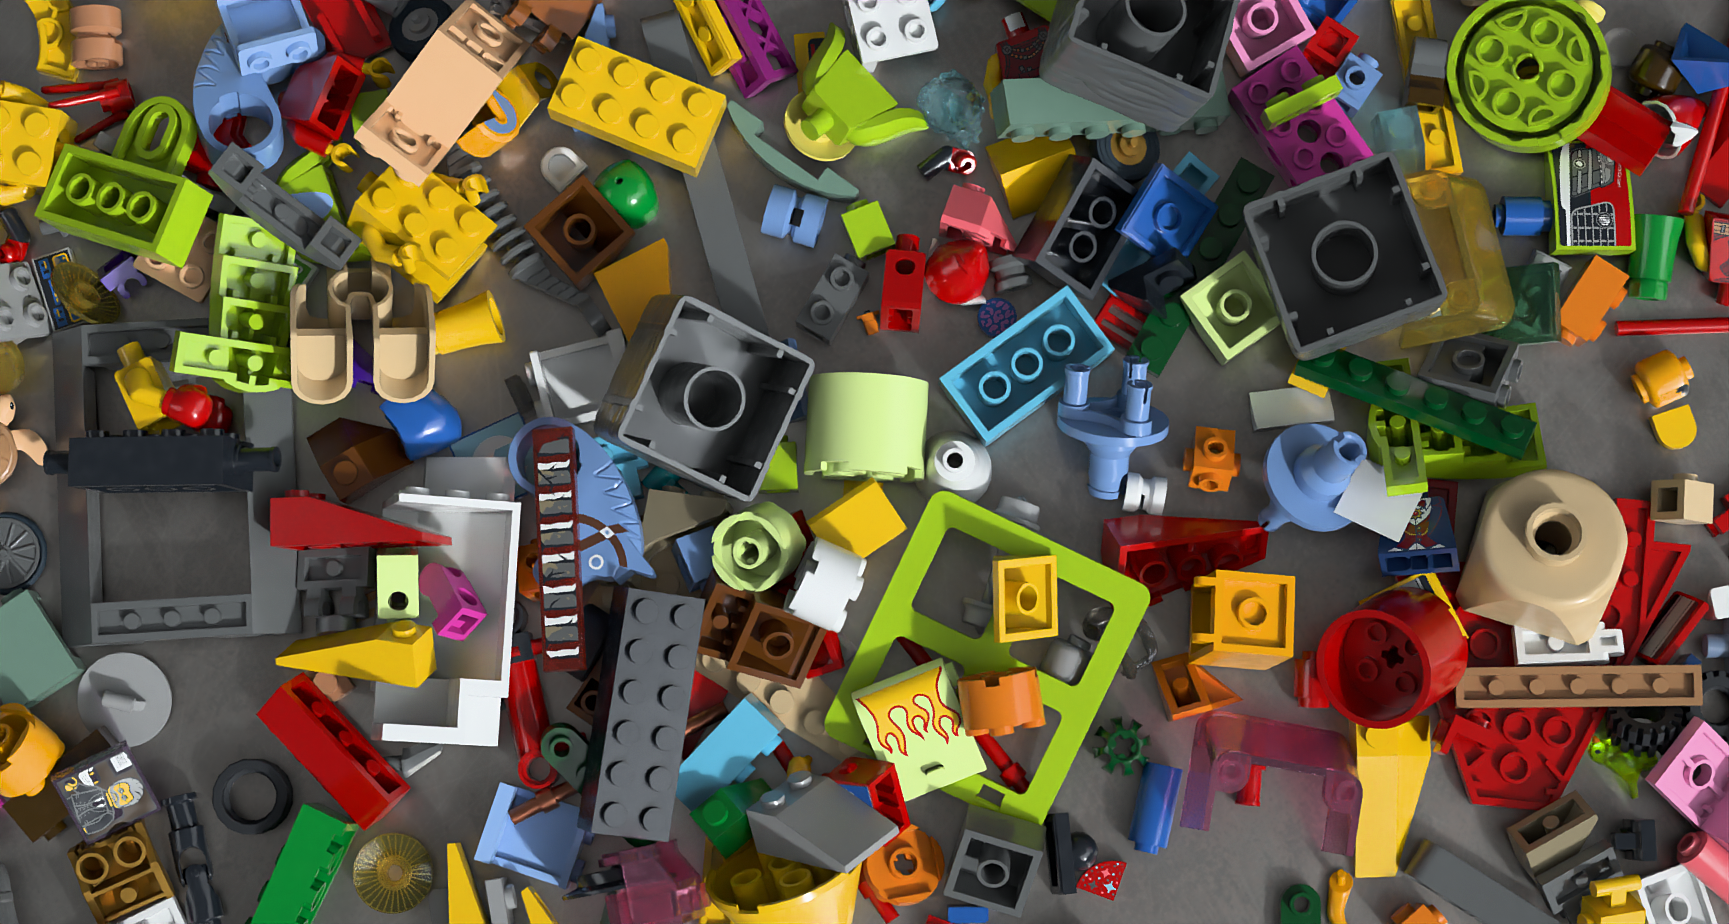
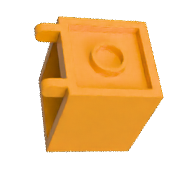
[1188,569,1295,670]

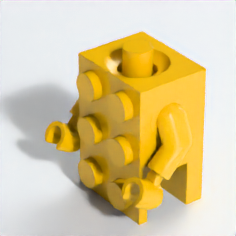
[0,80,78,206]
[346,166,498,304]

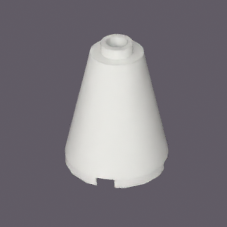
[915,431,992,503]

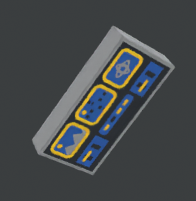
[31,247,94,333]

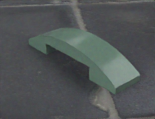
[727,100,859,203]

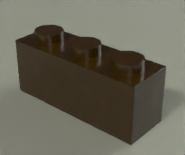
[2,725,135,843]

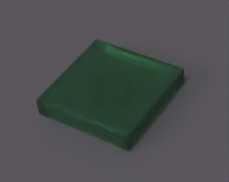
[1479,262,1562,346]

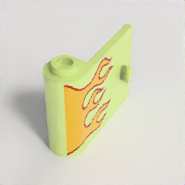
[851,657,987,801]

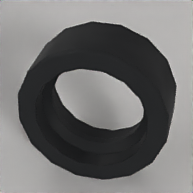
[212,759,293,834]

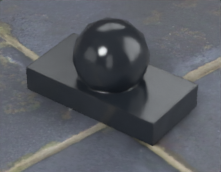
[1043,812,1099,895]

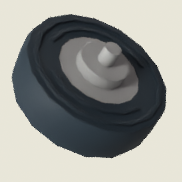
[389,0,454,63]

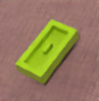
[1260,74,1343,131]

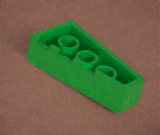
[245,803,359,924]

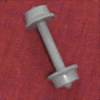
[961,495,1041,635]

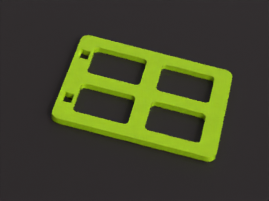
[824,490,1150,825]

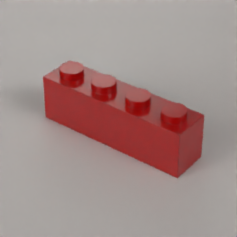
[256,672,411,831]

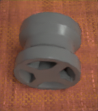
[989,254,1033,294]

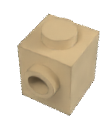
[1650,473,1714,525]

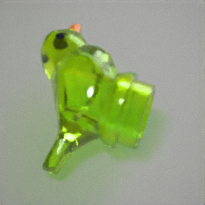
[1587,736,1659,800]

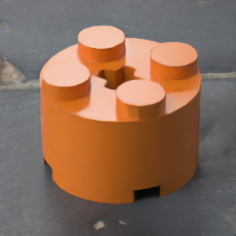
[957,666,1046,737]

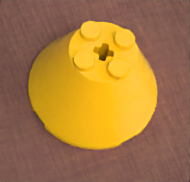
[705,837,862,924]

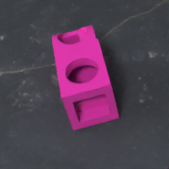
[419,562,488,642]

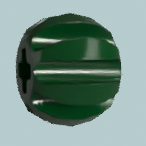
[1092,716,1152,777]

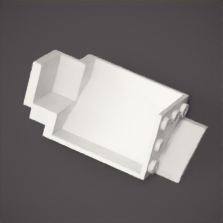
[369,457,521,747]

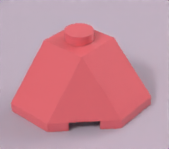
[939,183,1017,256]

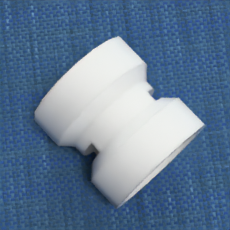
[1121,472,1167,516]

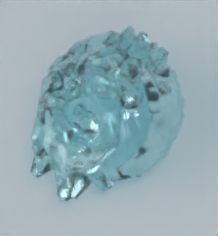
[916,69,985,150]

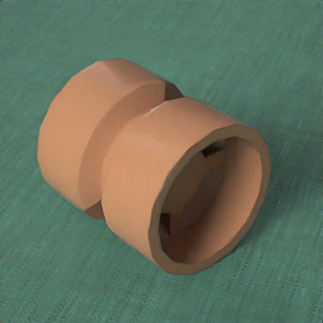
[69,4,123,71]

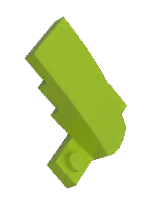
[169,213,299,393]
[1366,357,1547,497]

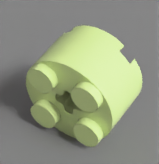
[711,501,807,592]

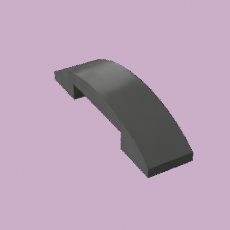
[208,142,362,271]

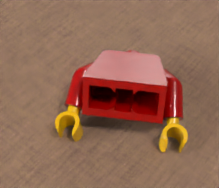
[277,51,396,173]

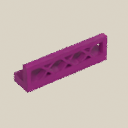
[715,0,799,99]

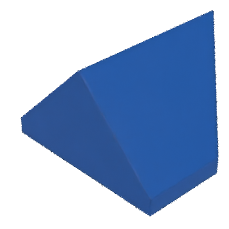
[1671,22,1729,94]

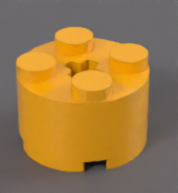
[0,703,65,797]

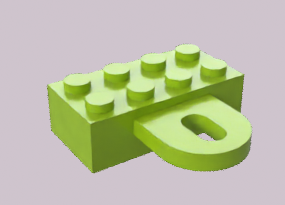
[34,96,213,269]

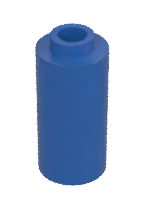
[1128,762,1183,855]

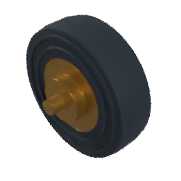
[1089,132,1160,184]

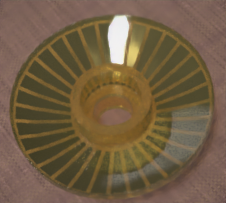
[50,262,121,324]
[353,833,433,914]

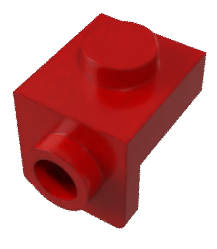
[1431,714,1500,755]

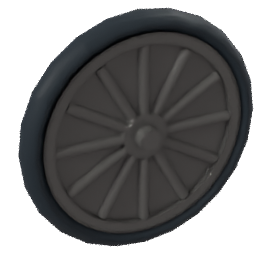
[0,512,47,595]

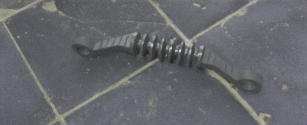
[447,132,612,337]

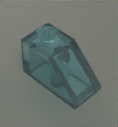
[1370,105,1426,193]

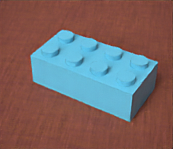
[938,285,1115,447]

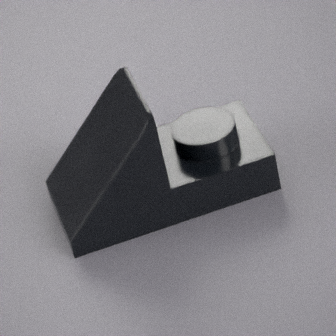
[1107,247,1197,319]

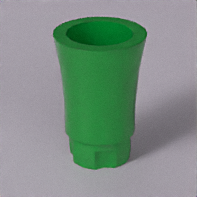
[1627,214,1685,301]

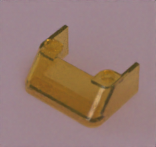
[1399,169,1515,350]

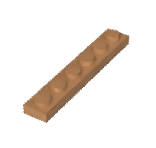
[1454,665,1703,709]

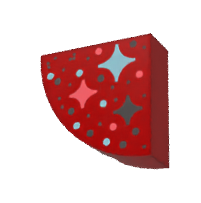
[1076,860,1127,901]

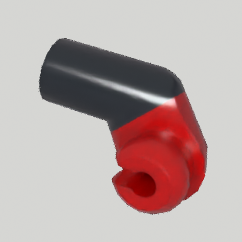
[916,145,977,181]
[0,207,31,264]

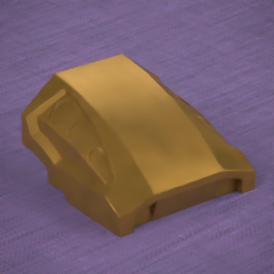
[67,817,175,924]

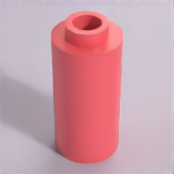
[1677,831,1729,905]

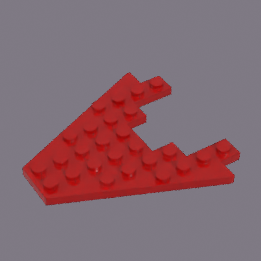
[1394,479,1691,811]

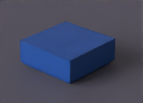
[947,904,989,923]

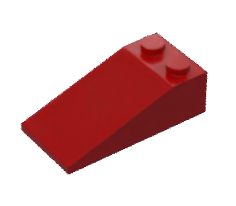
[270,490,452,551]

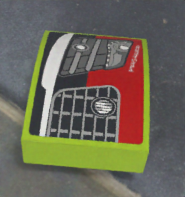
[1544,141,1636,256]

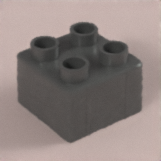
[1039,0,1241,132]
[1243,152,1448,361]
[593,294,815,502]

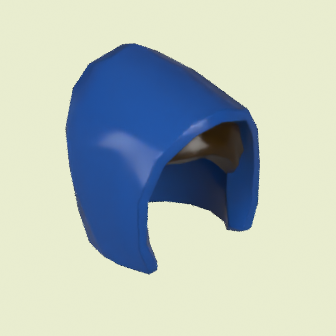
[379,389,462,461]

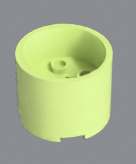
[804,372,929,483]

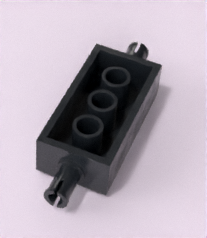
[43,428,282,494]

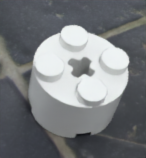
[783,537,867,633]

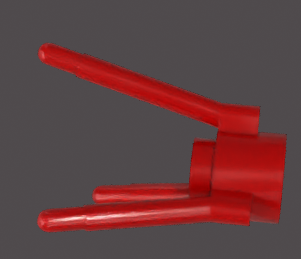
[40,78,136,143]

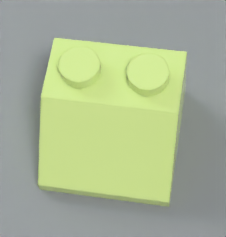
[1180,250,1280,366]

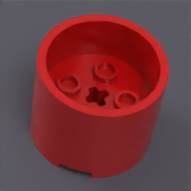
[1316,587,1468,729]

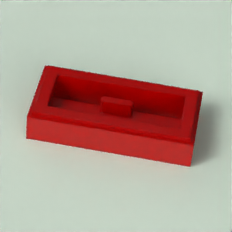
[1094,293,1148,352]

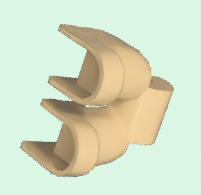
[290,258,436,405]

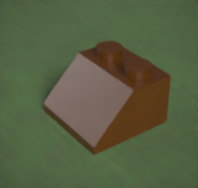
[524,174,636,291]

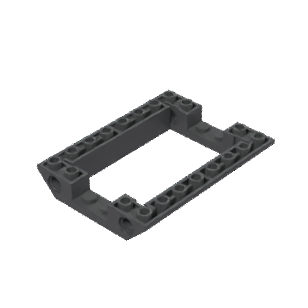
[52,318,302,648]

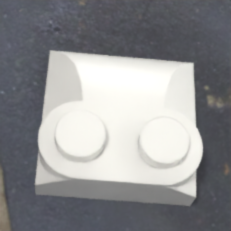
[1630,863,1717,924]

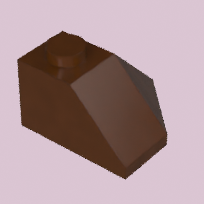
[306,417,415,505]

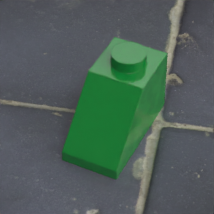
[689,778,773,860]

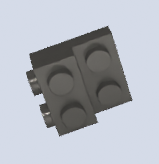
[1417,324,1523,409]

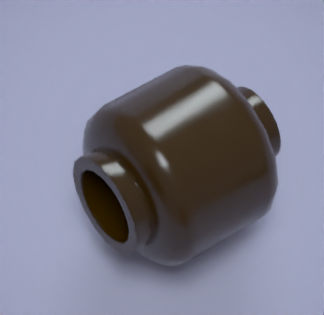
[1628,40,1683,99]

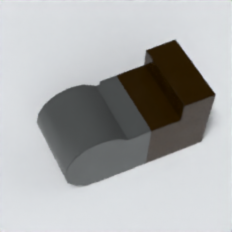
[1401,36,1448,115]

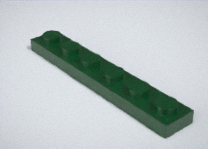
[1126,157,1275,378]
[1294,349,1537,460]

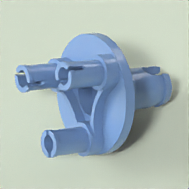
[1057,355,1169,500]
[1258,423,1367,532]

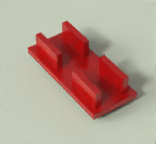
[300,0,393,59]

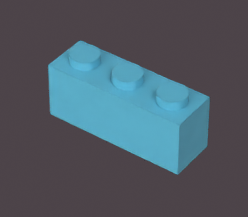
[676,693,785,812]

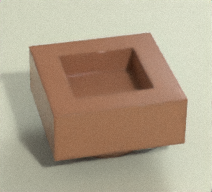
[305,671,357,704]

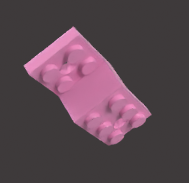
[1645,716,1729,852]

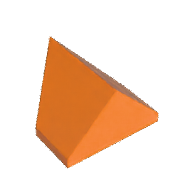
[1151,652,1243,722]

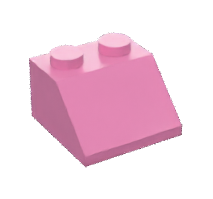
[1226,0,1316,78]

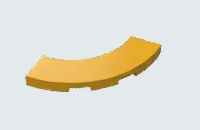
[24,0,80,83]

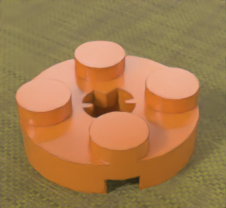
[863,824,945,906]

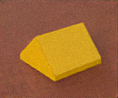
[985,136,1076,220]
[806,477,908,558]
[992,555,1058,643]

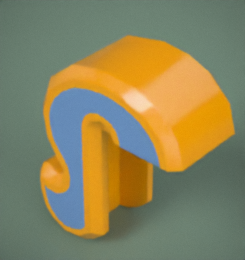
[456,88,520,158]

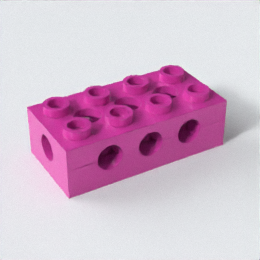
[1228,45,1374,188]

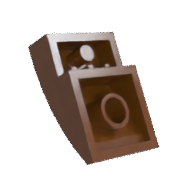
[697,568,827,689]

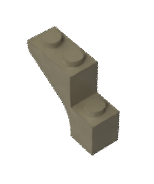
[596,486,734,589]

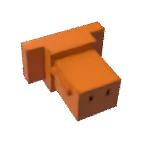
[856,310,880,335]

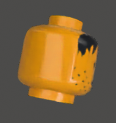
[1630,349,1694,408]

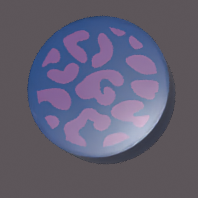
[977,298,1017,338]

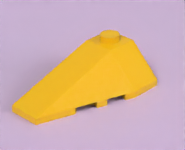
[1348,715,1431,878]

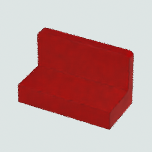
[1577,86,1672,177]

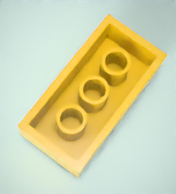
[547,36,727,178]

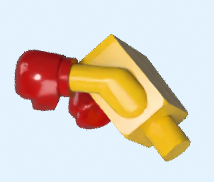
[114,341,233,435]

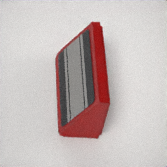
[1635,591,1709,665]

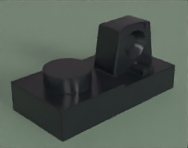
[1610,818,1657,861]

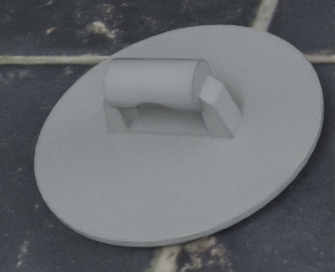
[77,652,172,747]

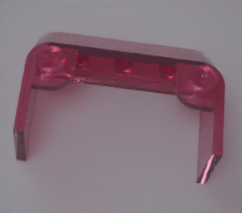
[1179,710,1363,857]

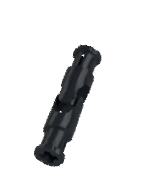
[160,792,224,924]

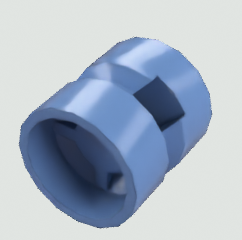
[761,184,828,248]

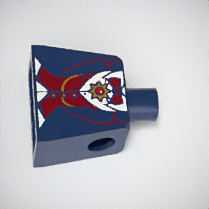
[1378,492,1460,577]

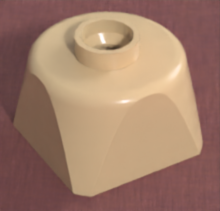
[1455,469,1628,645]

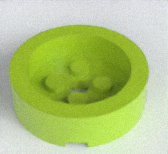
[1447,0,1612,153]

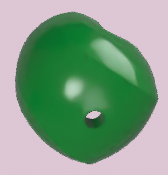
[594,159,659,230]

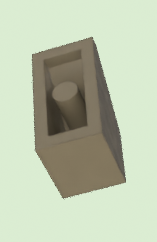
[1506,790,1598,884]

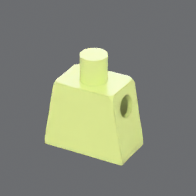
[377,547,419,623]

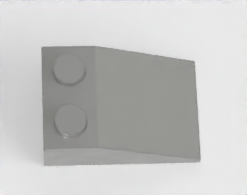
[746,771,899,874]

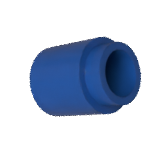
[1492,196,1553,236]

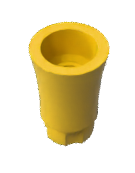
[434,290,506,355]

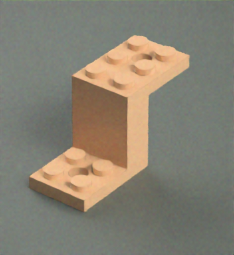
[354,0,531,187]

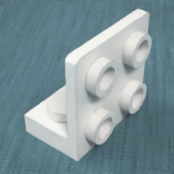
[842,0,938,73]

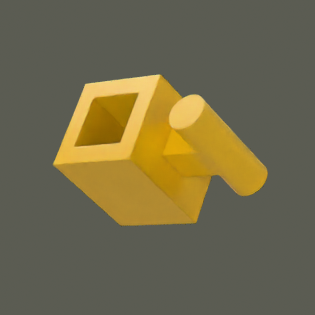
[1577,874,1646,924]

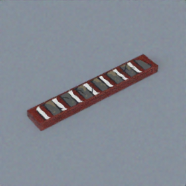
[532,426,586,673]

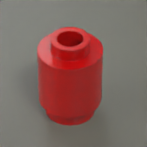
[1294,651,1330,708]

